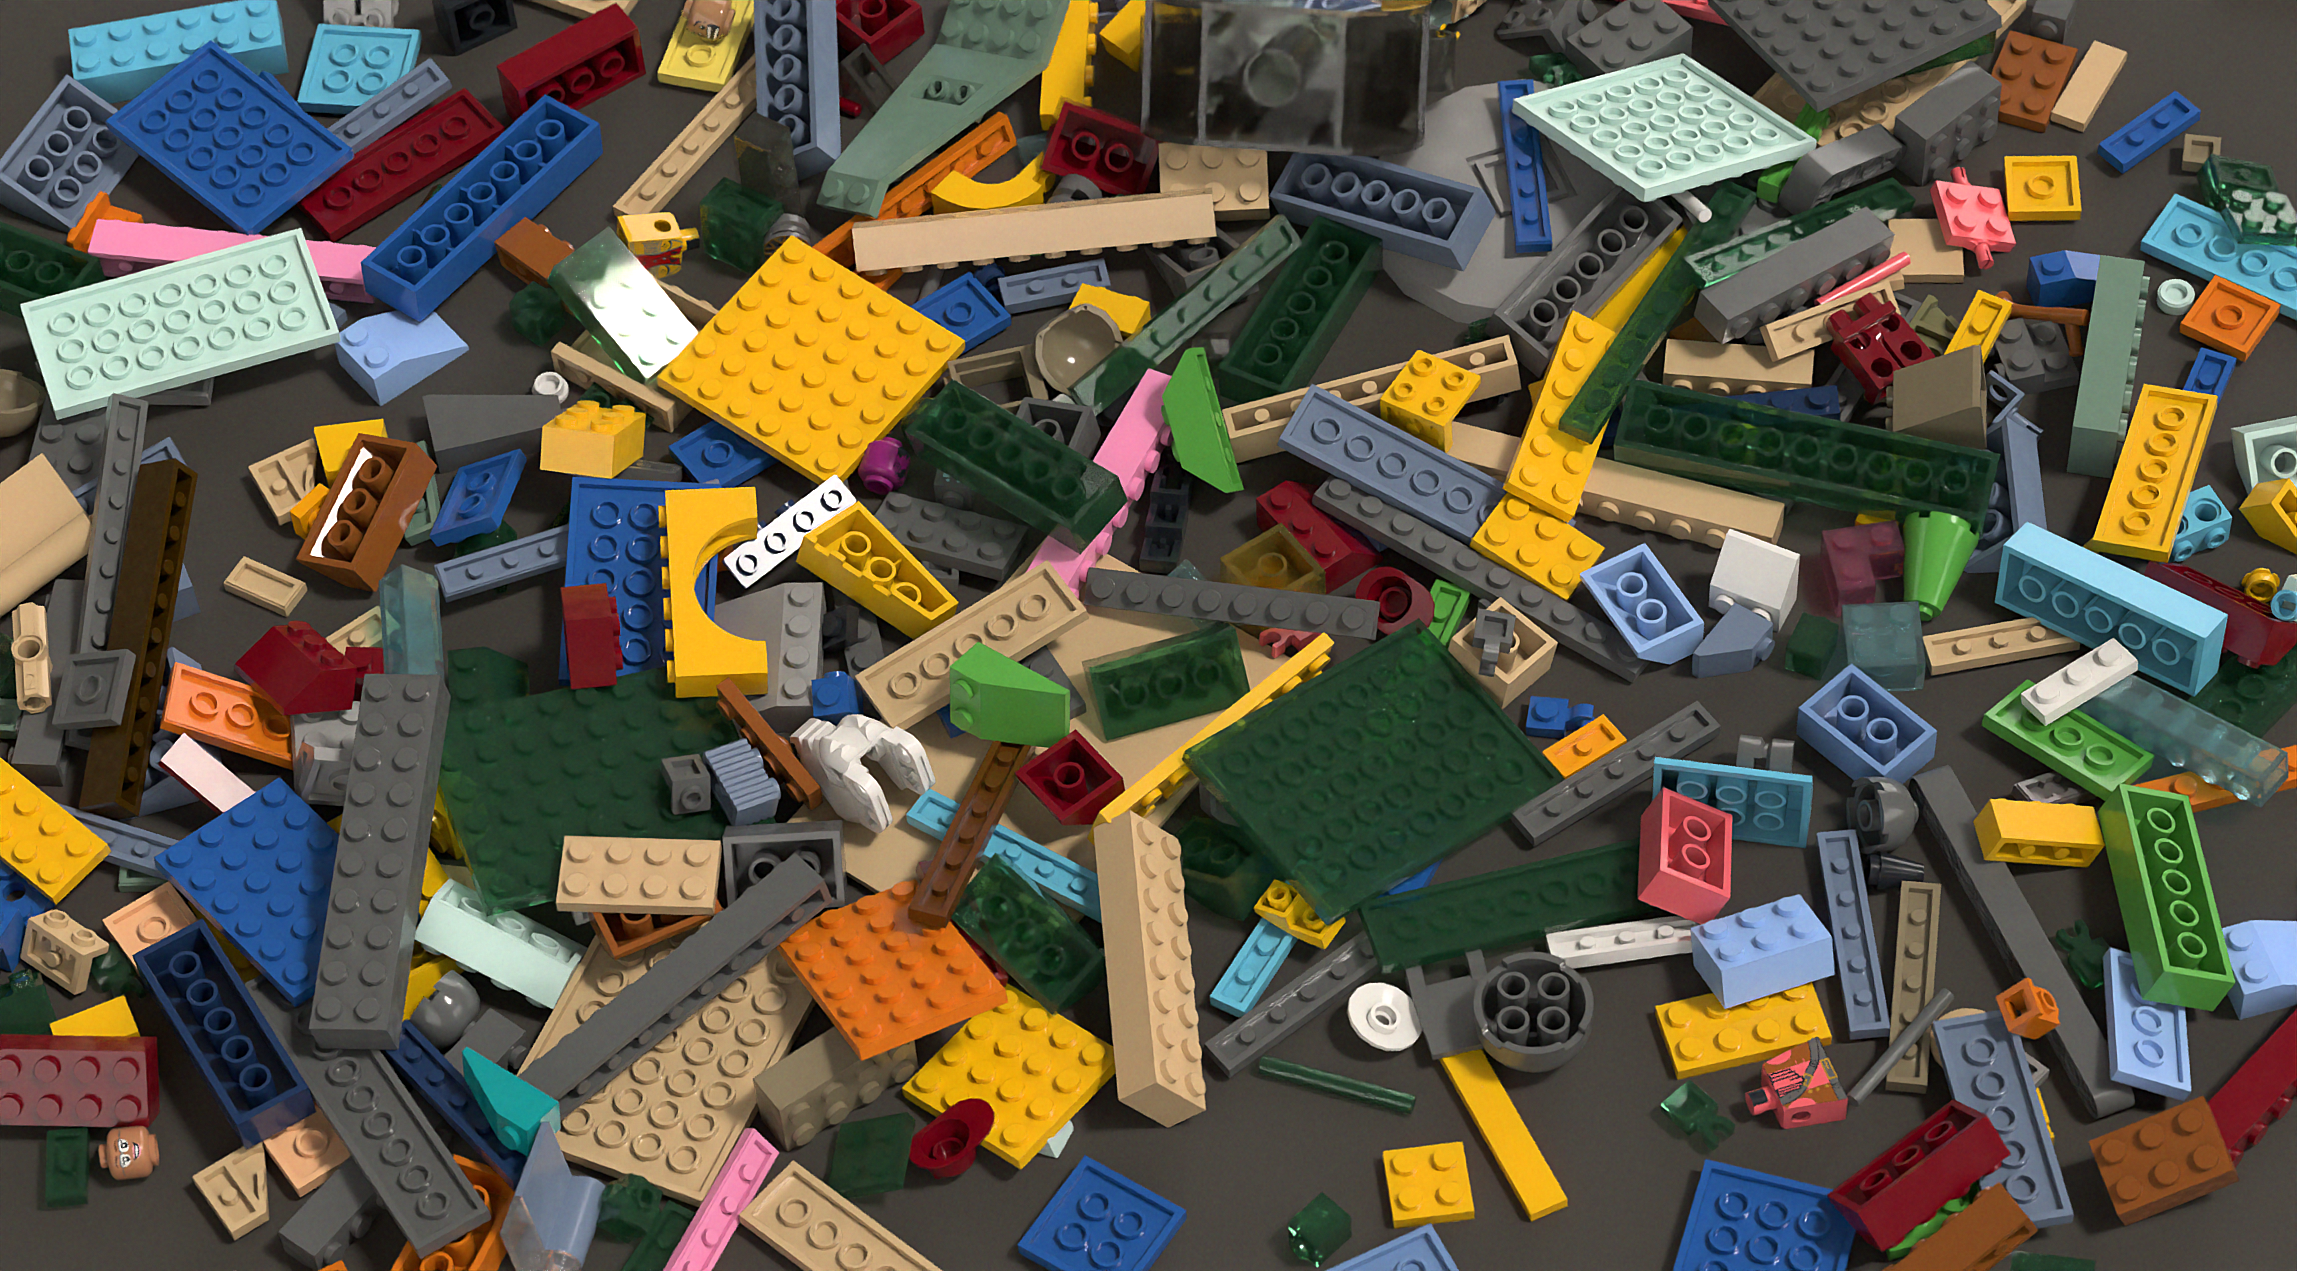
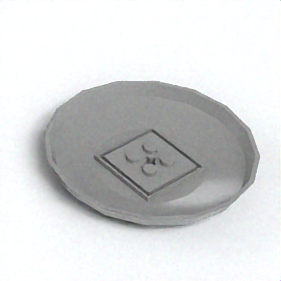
[1369,79,1678,327]

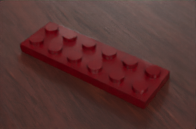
[296,87,505,242]

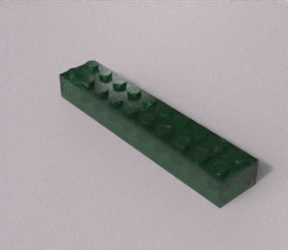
[1614,378,2000,539]

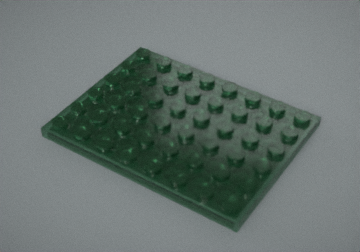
[1182,618,1565,926]
[437,666,776,916]

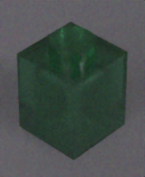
[1785,612,1839,680]
[1288,1192,1352,1267]

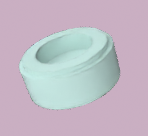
[2157,279,2195,315]

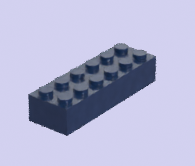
[132,918,317,1150]

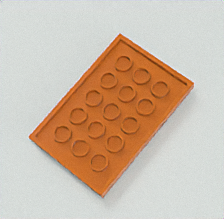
[776,879,1008,1061]

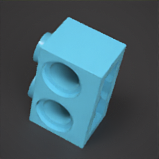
[2168,485,2232,563]

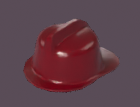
[1356,567,1435,641]
[908,1098,995,1179]

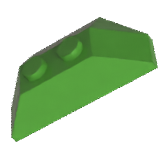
[1161,347,1244,493]

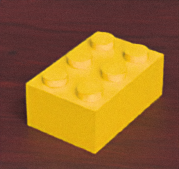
[540,400,646,479]

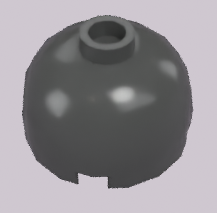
[1846,776,1919,854]
[409,970,481,1050]

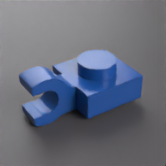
[1526,696,1594,739]

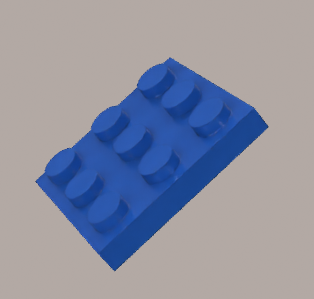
[1018,1155,1187,1271]

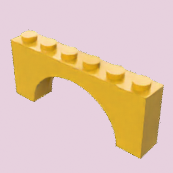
[658,487,768,698]

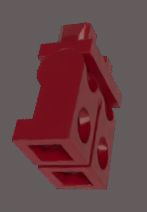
[1825,292,1936,406]

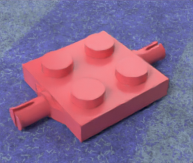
[1930,167,2016,270]

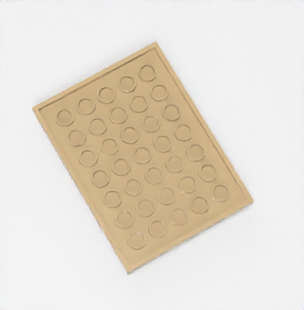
[516,908,816,1207]

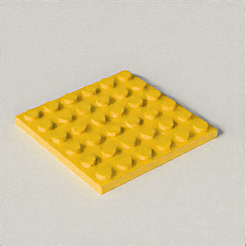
[657,235,965,485]

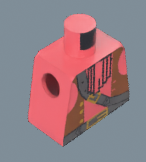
[1745,1037,1848,1129]

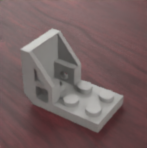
[290,701,360,806]

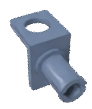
[1985,370,2044,442]

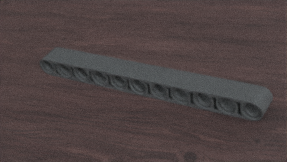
[1909,765,2135,1119]

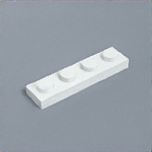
[1546,916,1701,969]

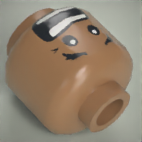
[682,0,736,41]

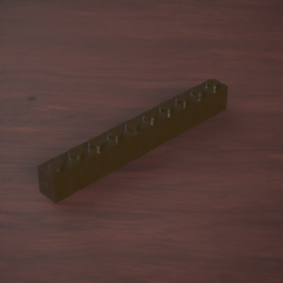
[79,458,198,820]

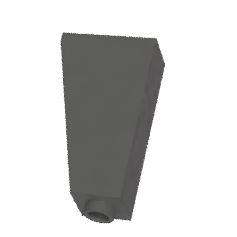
[422,395,567,474]

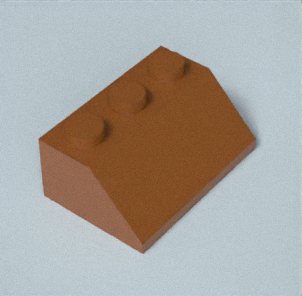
[588,898,723,960]

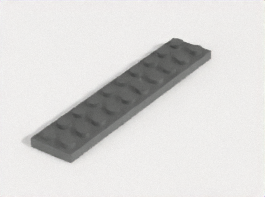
[244,974,492,1259]

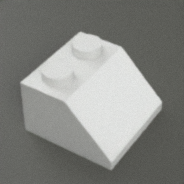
[1709,529,1800,632]

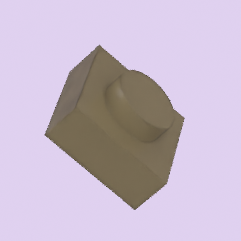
[2181,134,2221,174]

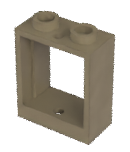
[943,344,1049,440]

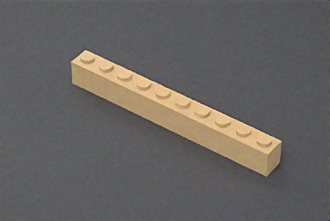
[852,188,1216,276]
[1447,421,1785,548]

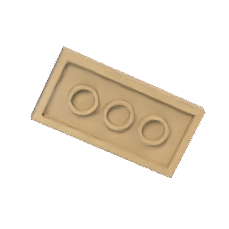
[556,836,722,916]

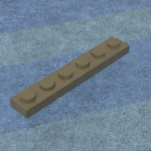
[1886,881,1941,1094]

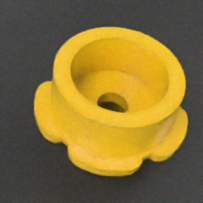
[2242,568,2280,603]

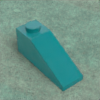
[462,1047,561,1157]

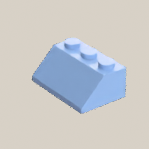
[1580,543,1704,665]

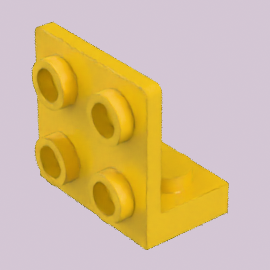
[1380,350,1481,453]

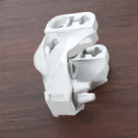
[790,714,936,833]

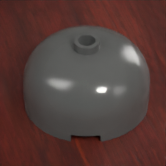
[1473,952,1594,1073]

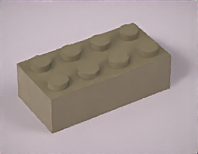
[753,1026,918,1152]

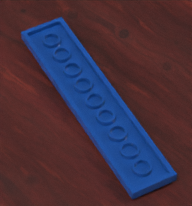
[668,272,1012,488]

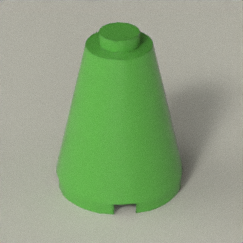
[1903,511,1979,621]

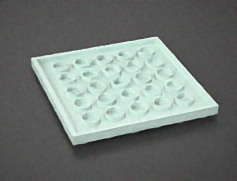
[1512,53,1817,202]

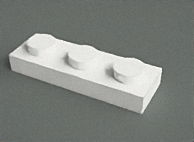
[2021,638,2138,726]

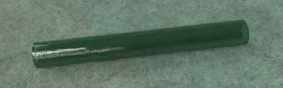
[1258,1054,1416,1115]

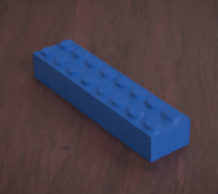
[360,95,603,322]

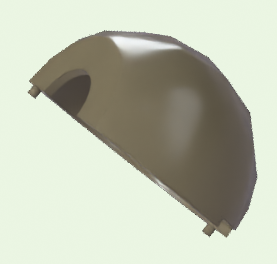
[1032,303,1124,397]
[0,369,47,438]

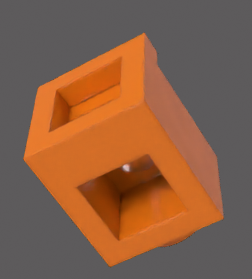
[1995,978,2060,1040]

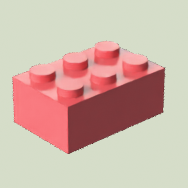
[1638,787,1732,924]

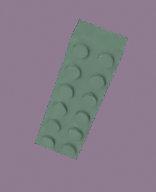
[2067,255,2150,479]

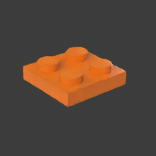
[2179,275,2281,362]

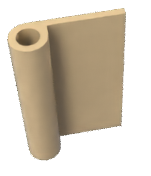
[0,453,93,618]

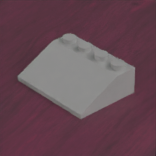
[704,582,827,733]

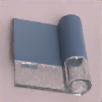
[500,1122,608,1271]

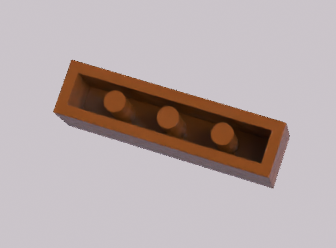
[494,217,627,332]
[1882,1182,2038,1271]

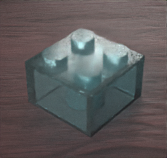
[1840,601,1926,692]

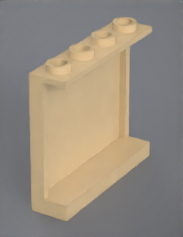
[551,265,719,433]

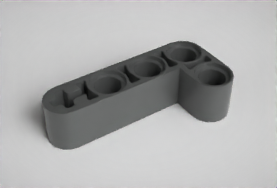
[1778,123,1907,226]

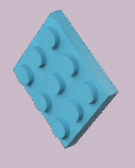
[297,24,422,114]

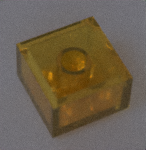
[1220,523,1326,632]

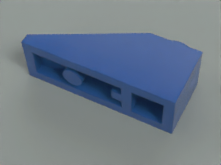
[2026,250,2100,308]

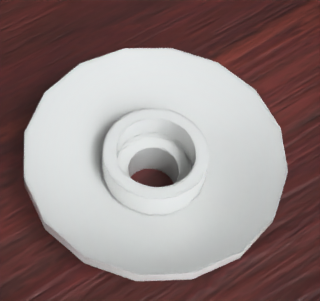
[1347,983,1422,1051]

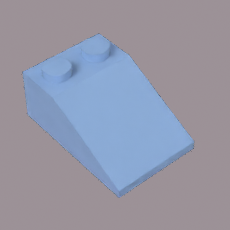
[334,310,469,407]
[2222,920,2297,1020]

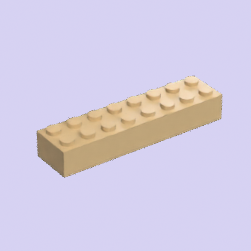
[1093,810,1206,1128]

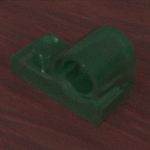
[2196,154,2280,211]

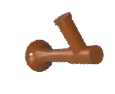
[1996,291,2090,357]

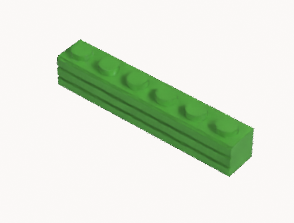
[1756,103,1831,204]

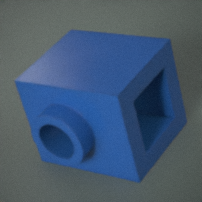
[811,671,864,726]

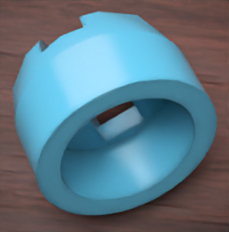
[2271,590,2297,621]

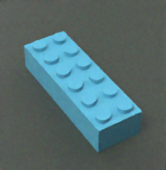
[69,0,289,103]
[1995,522,2228,696]

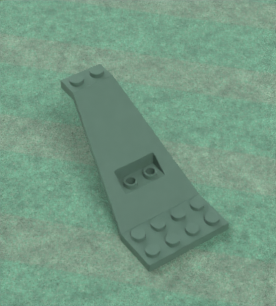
[816,0,1070,219]

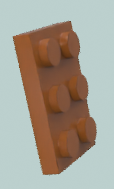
[1991,30,2078,133]

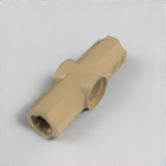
[11,602,53,714]

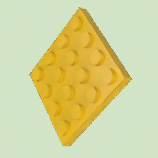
[902,983,1116,1170]

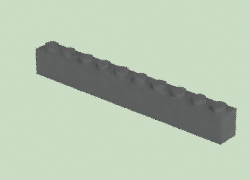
[517,853,832,1121]

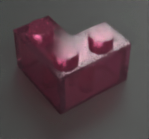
[1820,520,1905,618]

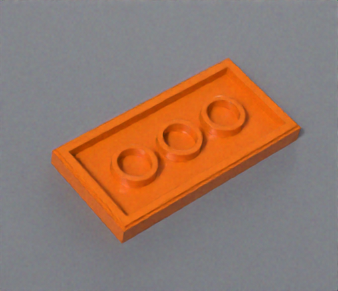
[160,662,293,770]

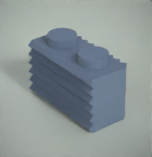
[702,738,781,826]

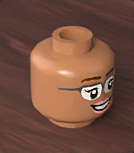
[99,1126,159,1180]

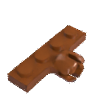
[716,677,823,811]

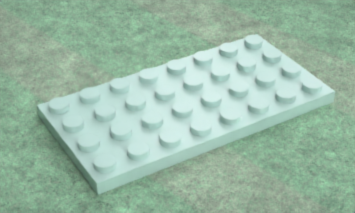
[20,228,341,420]

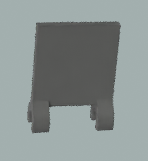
[1404,948,1498,1060]

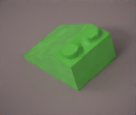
[949,642,1070,748]

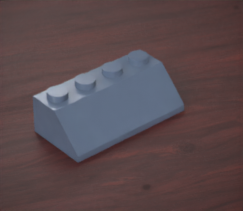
[1952,417,2047,573]

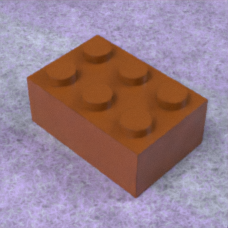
[2088,1096,2240,1226]

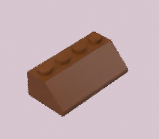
[296,433,437,592]

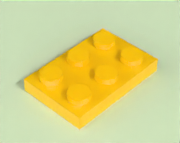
[1469,491,1605,602]

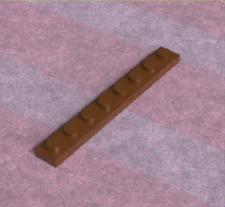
[908,740,1037,928]

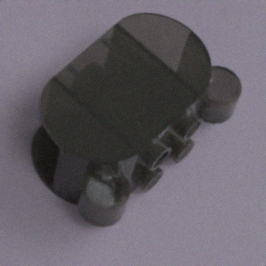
[1139,0,1457,156]

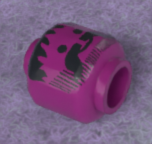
[858,437,911,495]

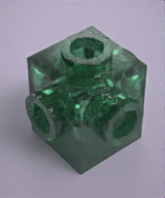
[509,281,565,347]
[596,1173,663,1243]

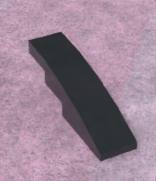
[1139,450,1195,574]

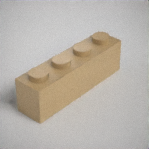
[1662,339,1814,399]

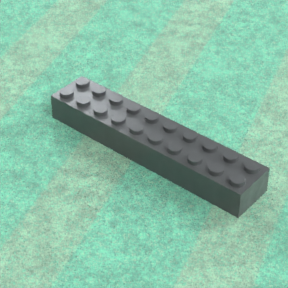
[309,674,451,1050]

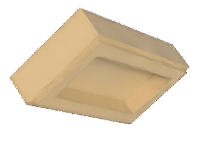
[223,556,308,617]

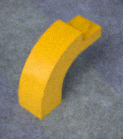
[931,151,1056,215]

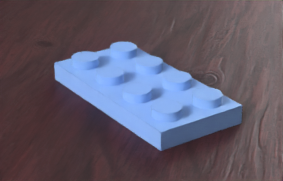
[2103,947,2191,1101]

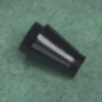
[1864,851,1924,890]

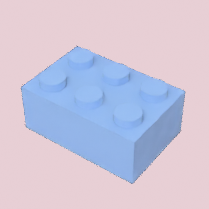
[1690,894,1835,1009]

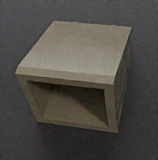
[1886,345,1987,454]

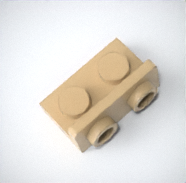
[20,909,109,995]

